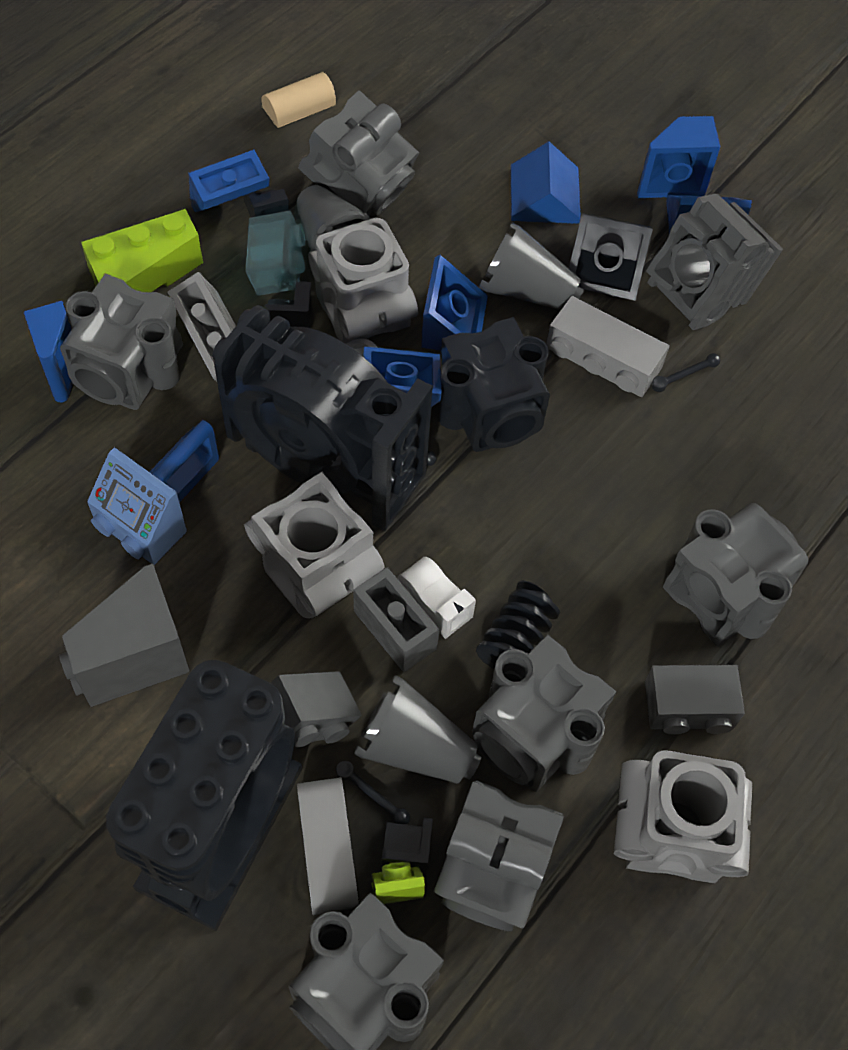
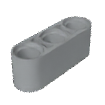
[297,777,359,915]

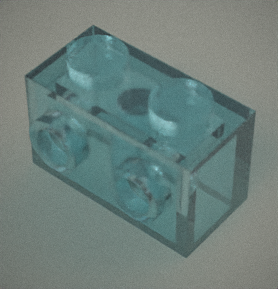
[246,210,306,296]

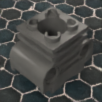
[646,194,783,330]

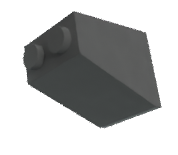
[59,564,190,707]

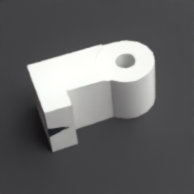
[398,557,476,639]

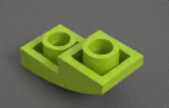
[371,862,425,904]

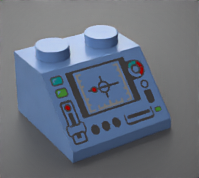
[87,447,187,565]

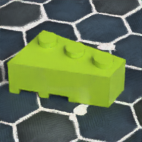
[81,209,203,292]

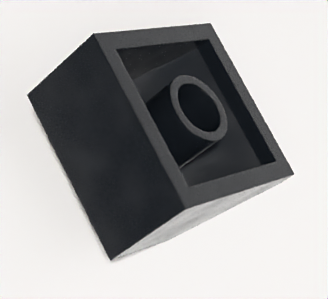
[569,212,653,300]

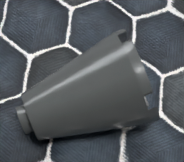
[297,185,372,252]
[479,222,584,311]
[353,675,482,784]

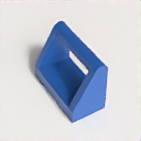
[189,150,270,212]
[24,301,73,403]
[150,420,219,503]

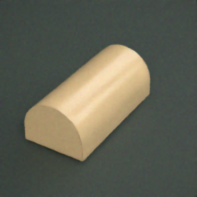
[262,72,336,128]

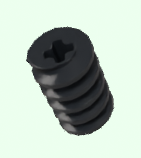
[476,580,560,669]

